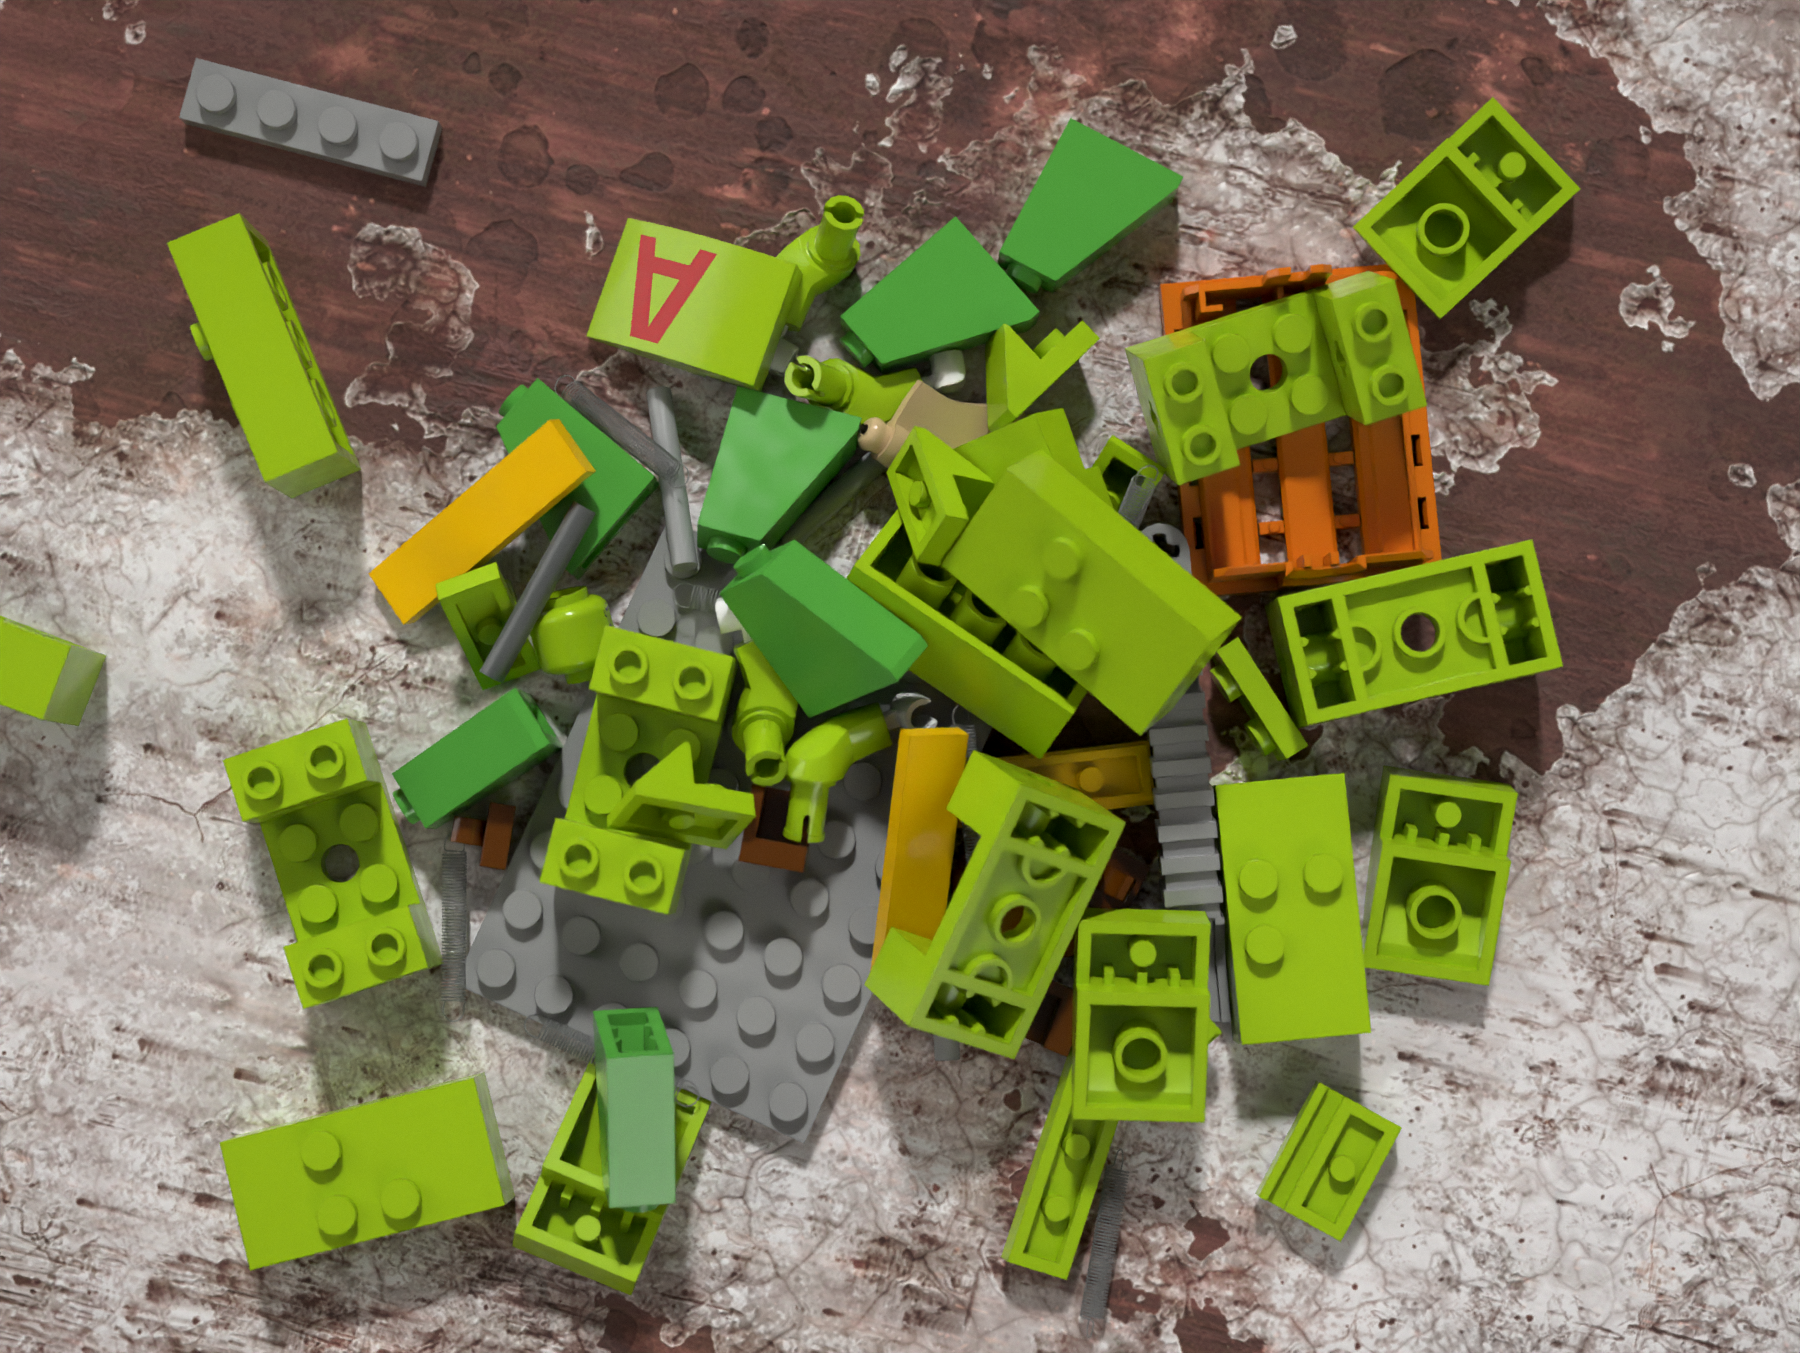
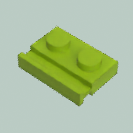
[1255,1081,1402,1242]

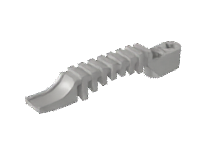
[1138,520,1231,1023]

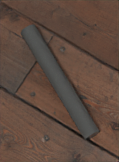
[480,501,596,683]

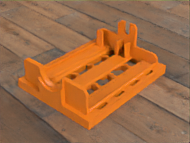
[1158,264,1442,597]

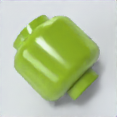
[530,586,614,684]

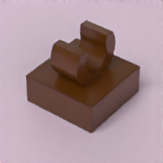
[450,802,516,870]
[1087,847,1151,909]

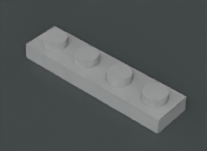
[179,58,442,187]

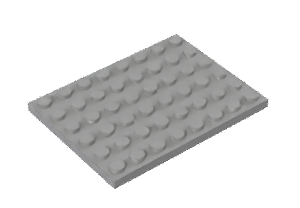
[455,525,992,1143]

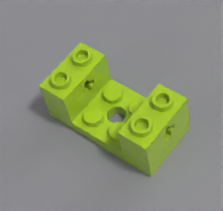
[1125,271,1428,485]
[1265,539,1563,729]
[539,625,739,915]
[223,718,444,1009]
[864,750,1126,1059]

